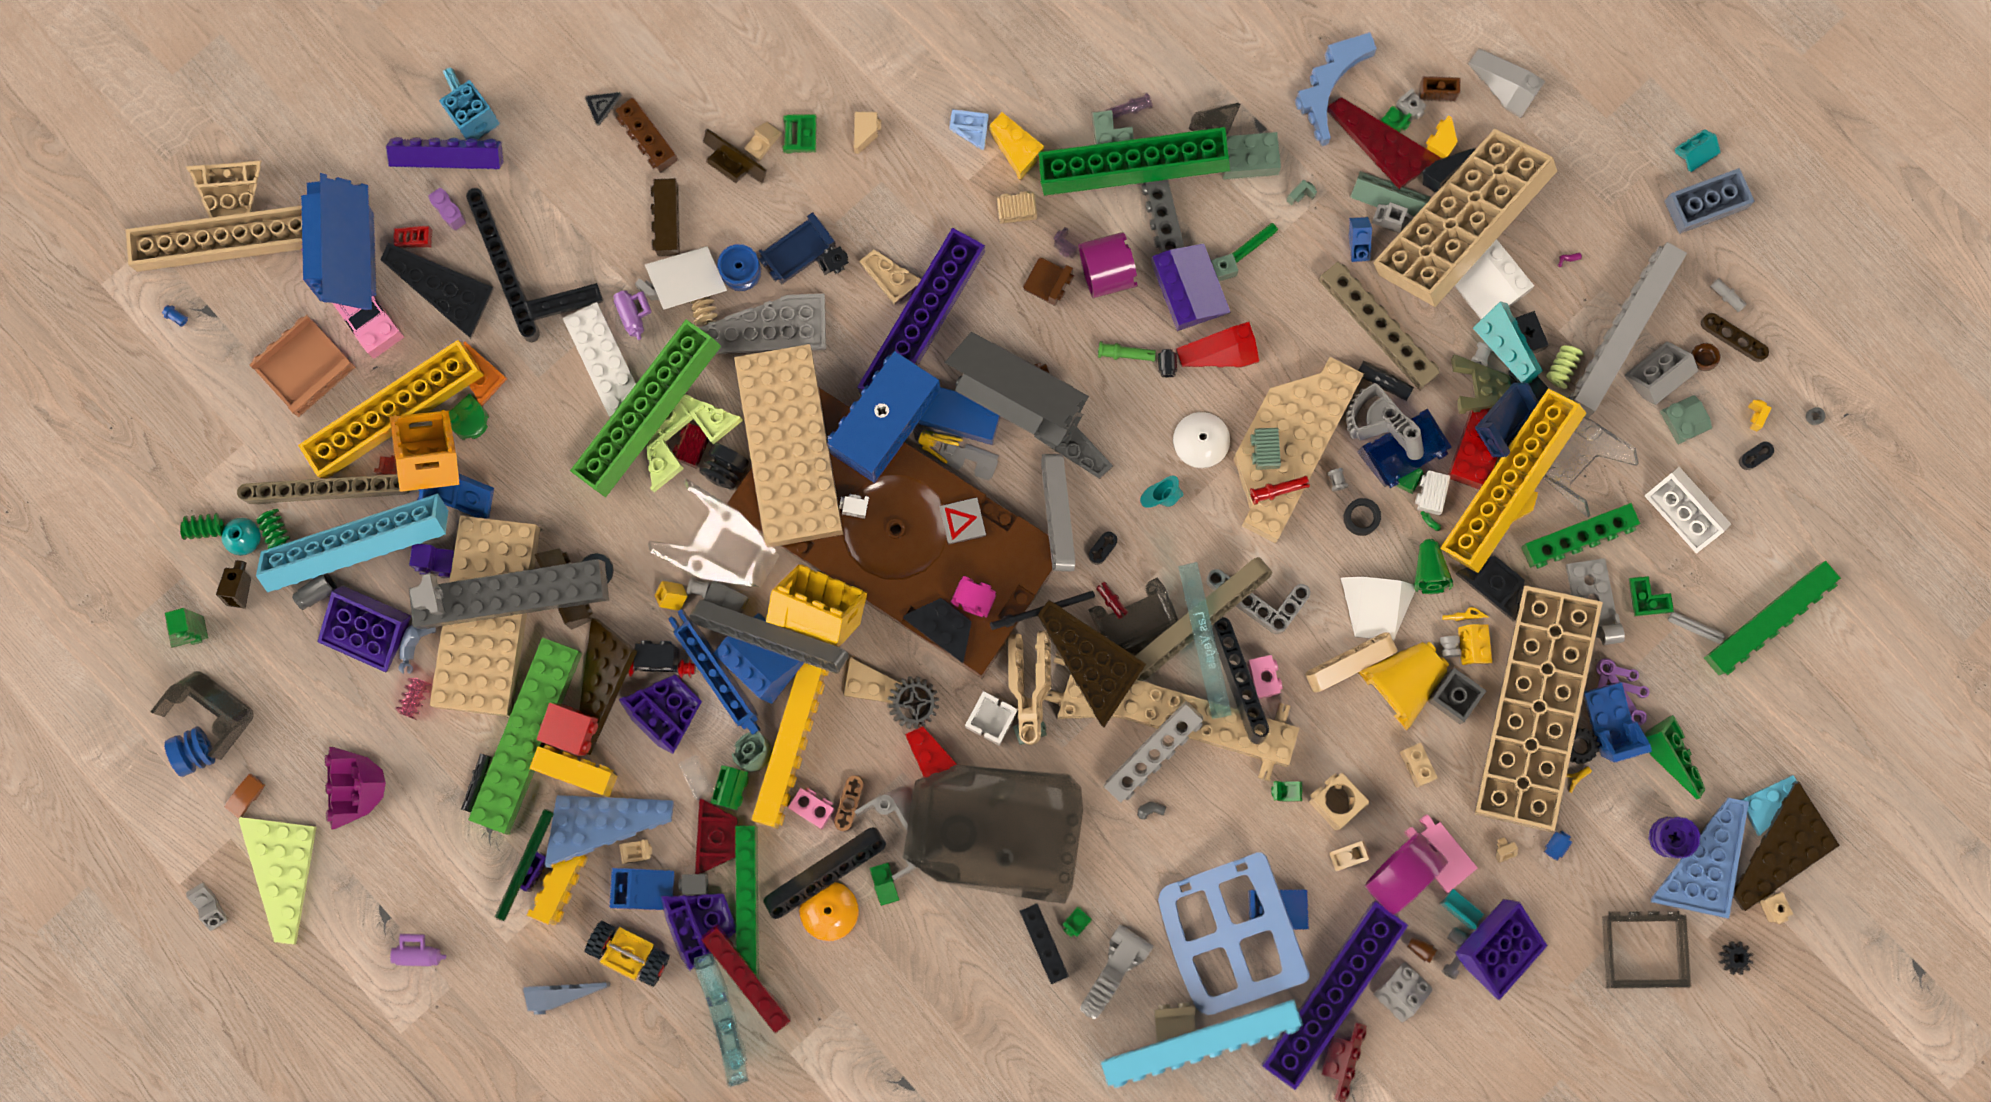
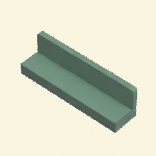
[1351,171,1430,217]

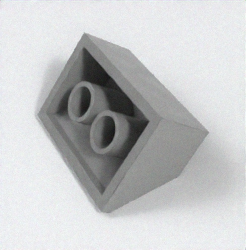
[1625,341,1698,405]

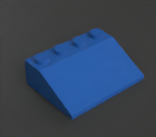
[713,613,804,704]

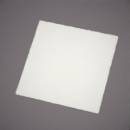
[645,246,727,310]

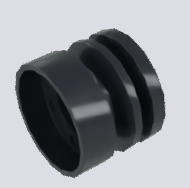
[699,443,749,491]

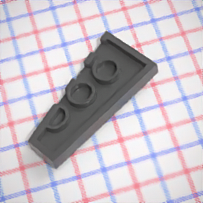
[1034,427,1113,479]

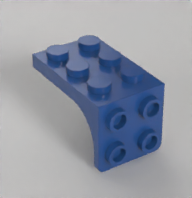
[417,473,494,519]

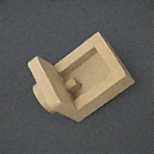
[619,839,652,864]

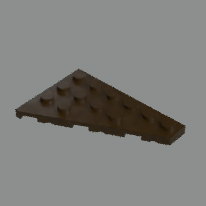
[1038,600,1146,728]
[579,618,637,755]
[1733,781,1840,911]

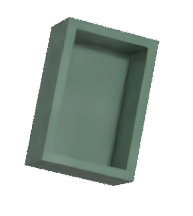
[1222,132,1281,180]

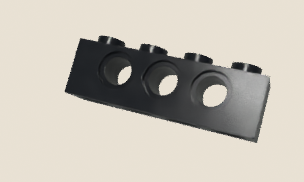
[1019,903,1069,985]

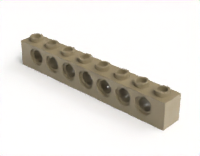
[1319,262,1440,391]

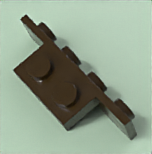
[703,128,767,184]

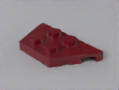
[695,799,738,874]

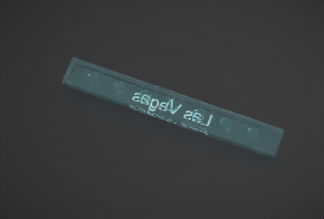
[1178,562,1232,719]

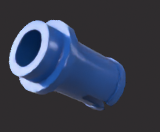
[162,305,188,327]

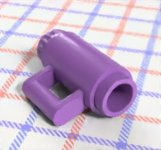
[614,290,652,340]
[390,934,447,967]

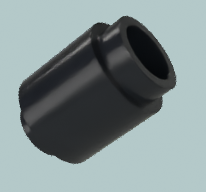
[1158,349,1177,378]

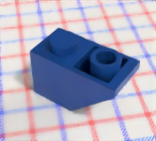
[1349,217,1372,262]

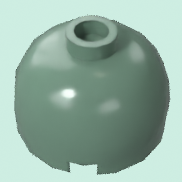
[732,732,772,772]

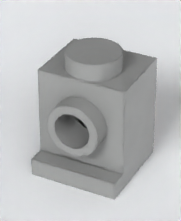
[1396,88,1427,121]

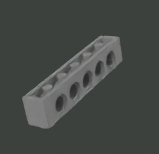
[1104,701,1203,803]

